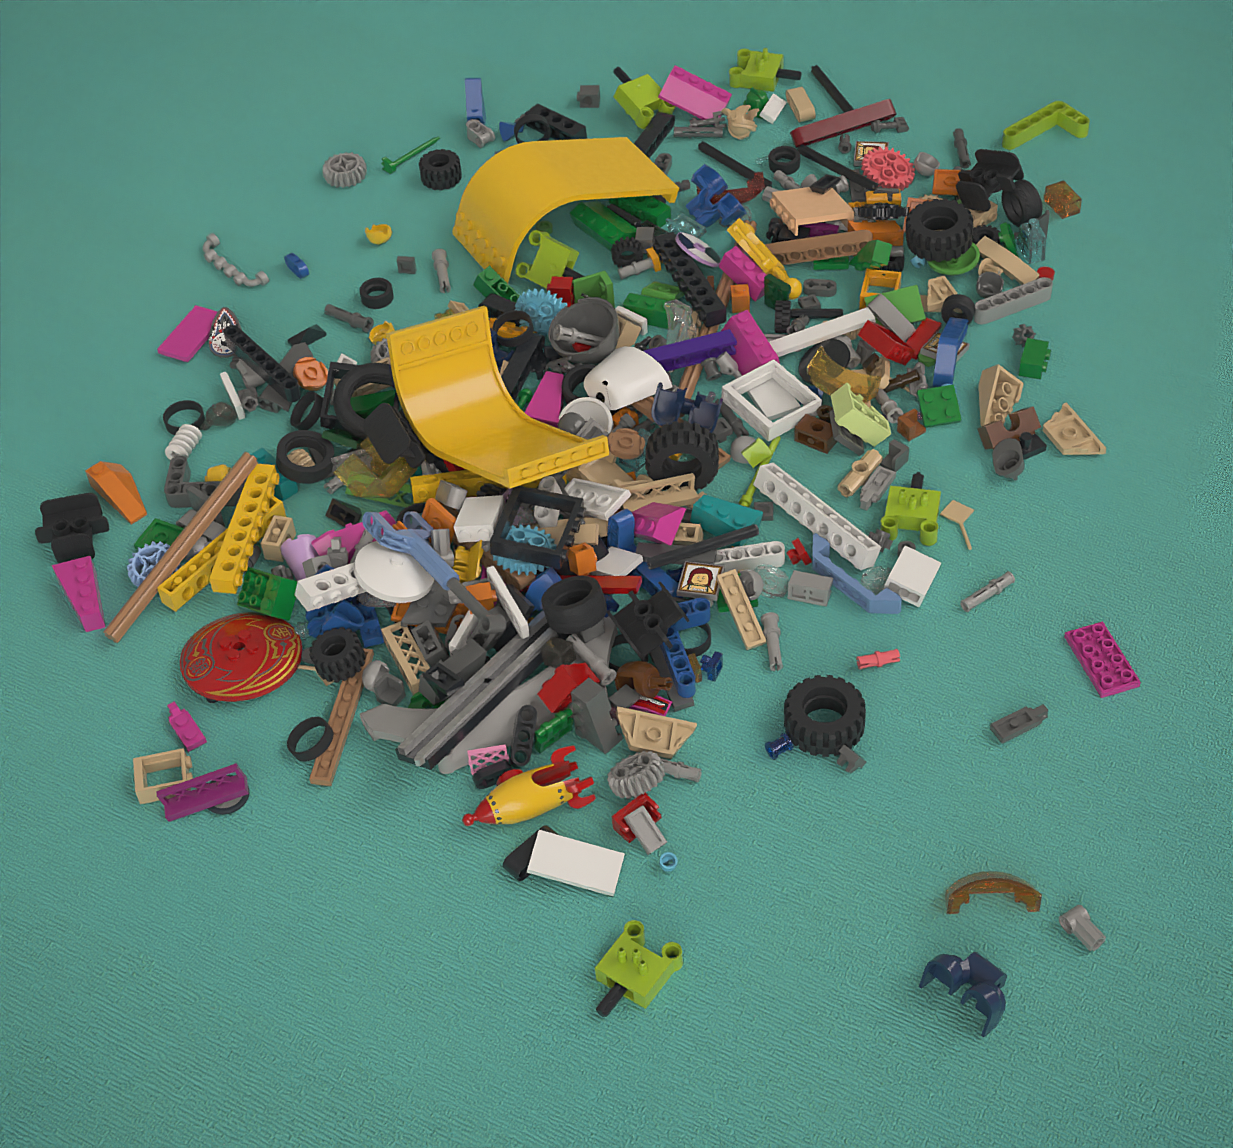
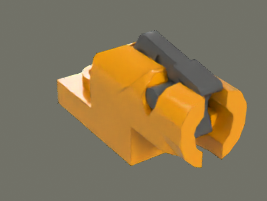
[848,188,901,209]

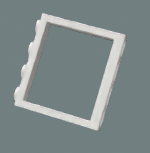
[721,360,822,442]

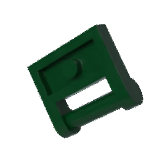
[764,274,791,310]

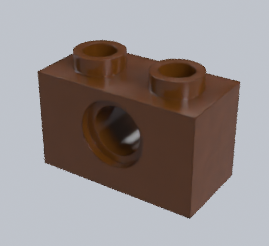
[794,414,838,454]

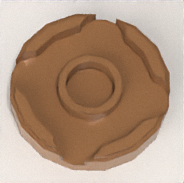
[608,428,645,459]

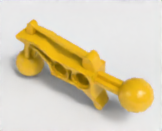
[727,218,802,300]

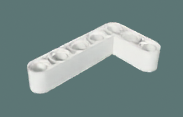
[694,541,785,607]

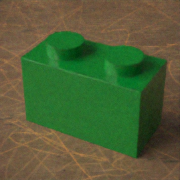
[1019,338,1051,380]

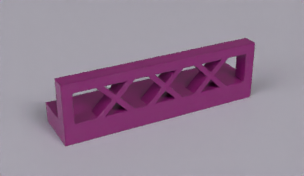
[156,763,249,822]

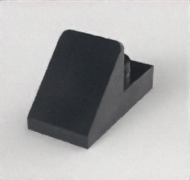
[422,662,465,700]

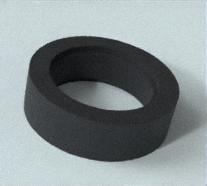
[276,430,334,484]

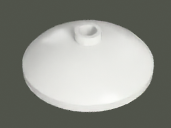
[559,397,613,433]

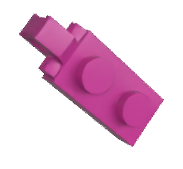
[167,702,207,752]

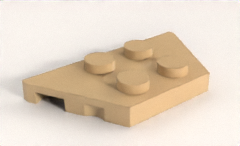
[1043,402,1106,455]
[616,706,697,759]

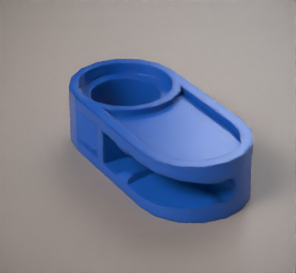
[284,252,309,279]

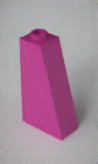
[524,371,564,428]

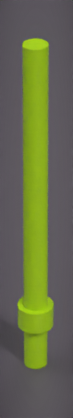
[739,436,781,507]

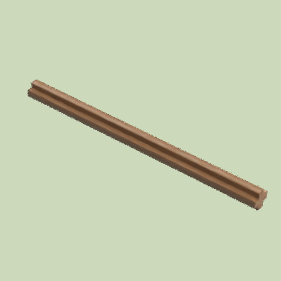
[103,452,258,643]

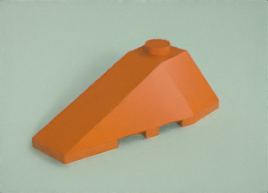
[85,461,147,524]

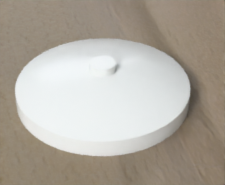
[354,541,434,603]

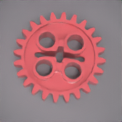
[861,147,915,191]

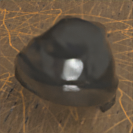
[199,402,237,430]

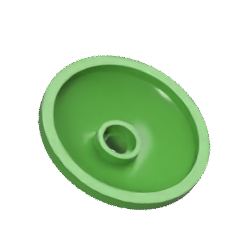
[927,242,980,276]

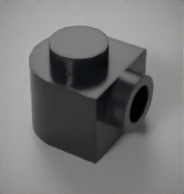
[543,345,563,366]

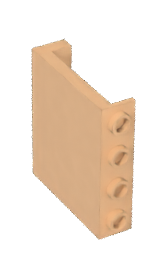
[770,187,855,236]

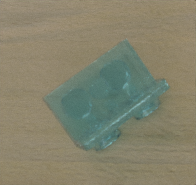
[666,213,707,239]

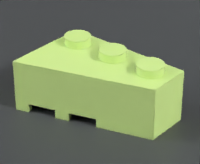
[831,382,891,447]

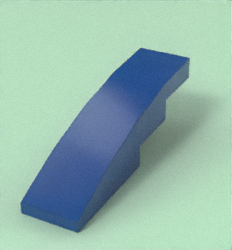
[352,592,384,648]

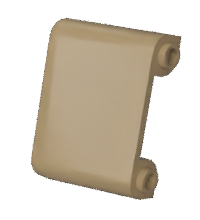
[566,451,653,509]

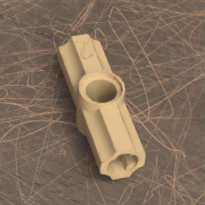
[838,449,882,498]

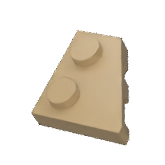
[927,275,958,311]

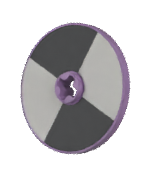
[675,232,721,267]

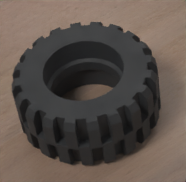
[906,198,973,262]
[645,421,719,491]
[784,675,866,757]

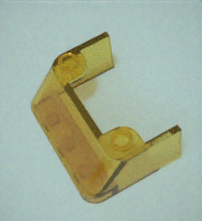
[333,437,418,498]

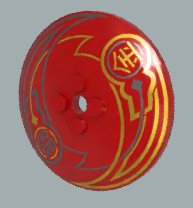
[180,612,303,702]

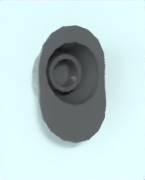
[993,438,1025,480]

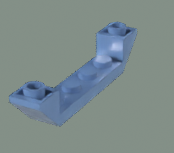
[812,533,902,614]

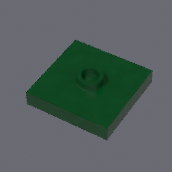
[321,428,370,449]

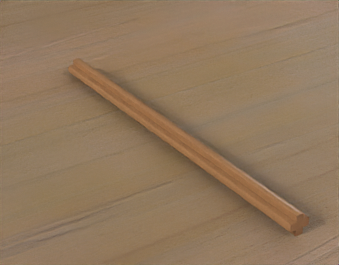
[678,219,757,418]

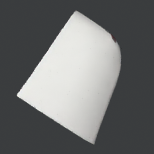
[584,346,672,410]

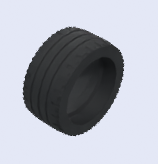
[541,575,607,634]

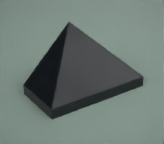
[287,324,327,346]
[325,498,362,528]

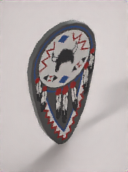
[209,307,242,358]

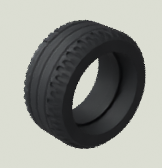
[1001,179,1043,228]
[561,364,608,405]

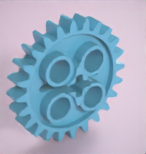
[515,288,567,337]
[493,524,557,576]

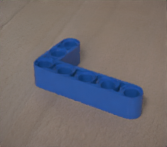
[933,317,968,388]
[607,509,683,598]
[660,598,711,698]

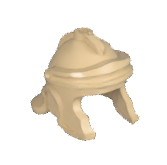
[721,105,759,140]

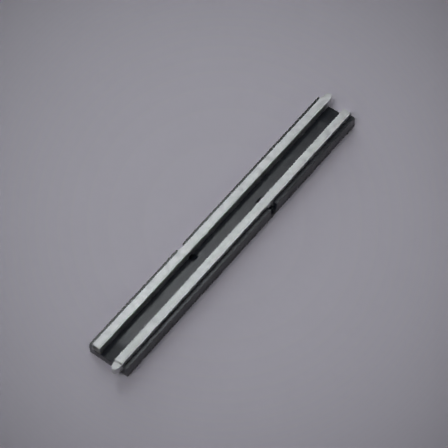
[395,574,630,770]

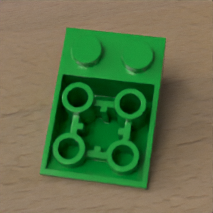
[237,567,298,621]

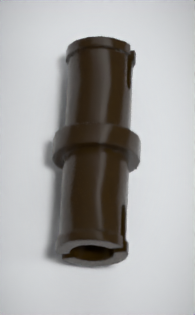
[883,369,920,393]

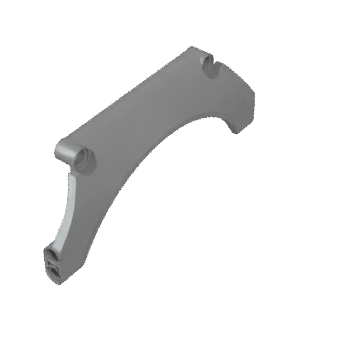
[360,613,618,774]

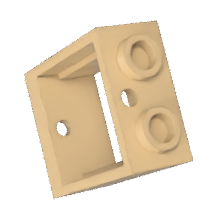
[133,748,193,804]

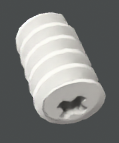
[165,424,202,460]

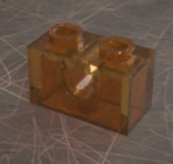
[1044,180,1082,219]

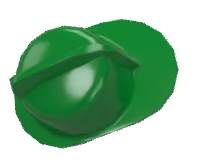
[743,87,769,119]

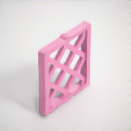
[467,744,509,775]

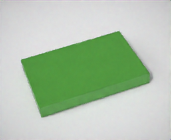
[864,285,926,326]

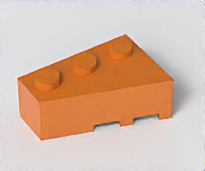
[848,220,904,257]

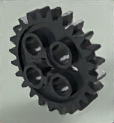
[853,202,910,220]

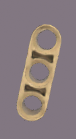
[786,87,816,123]

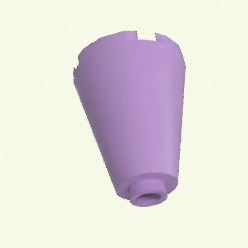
[281,534,319,581]

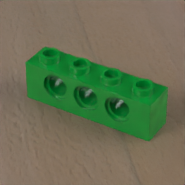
[608,196,671,230]

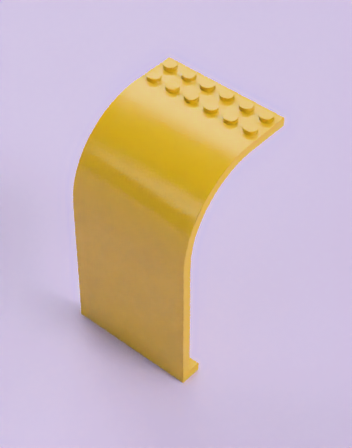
[452,137,679,283]
[386,306,609,488]

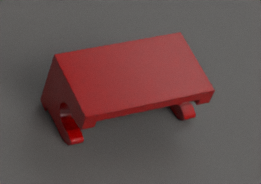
[612,792,662,843]

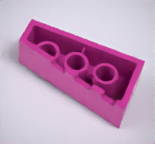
[51,556,106,632]

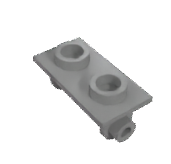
[907,362,928,397]

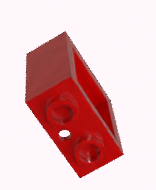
[858,320,916,366]

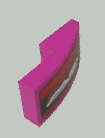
[629,690,672,716]

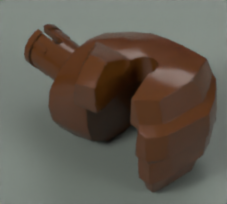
[614,660,673,698]

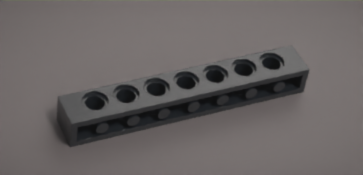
[653,231,727,328]

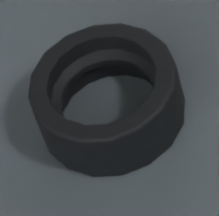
[769,146,800,175]
[360,278,394,309]

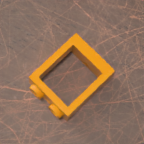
[859,269,902,310]

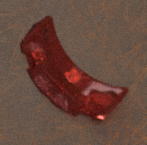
[696,172,765,204]

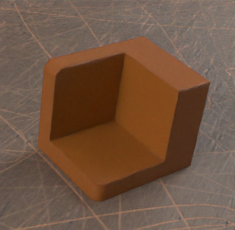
[897,408,926,441]

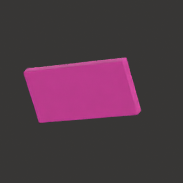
[157,305,218,362]
[1064,621,1141,698]

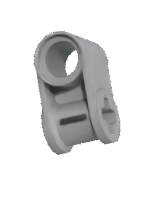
[466,119,495,148]

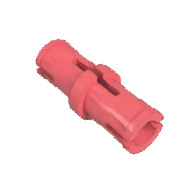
[856,649,900,670]

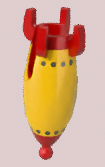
[462,745,596,826]

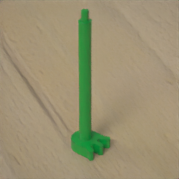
[381,136,440,174]

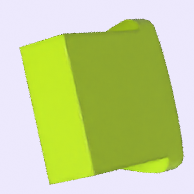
[741,437,772,468]

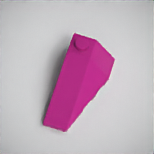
[311,510,396,564]

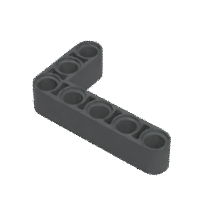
[164,456,246,508]

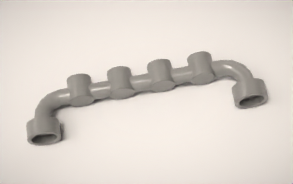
[202,233,269,287]

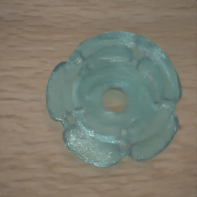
[294,621,310,640]

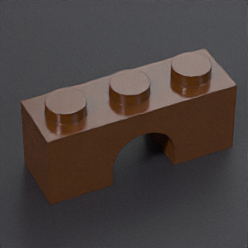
[977,406,1041,450]

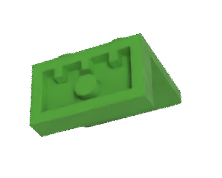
[572,271,615,309]

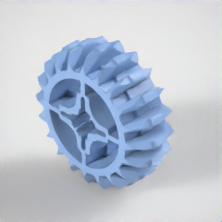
[127,541,181,588]

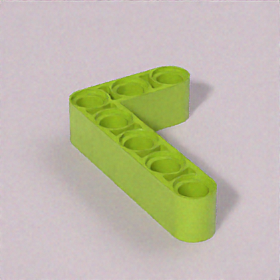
[1002,101,1090,150]

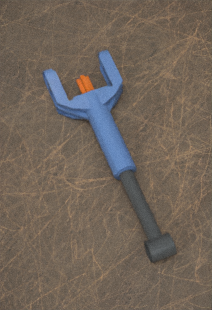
[362,512,506,634]

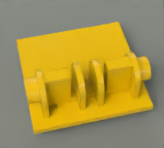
[453,540,483,584]

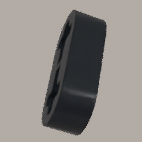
[472,760,513,789]

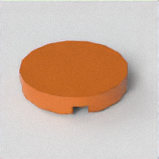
[293,357,328,391]

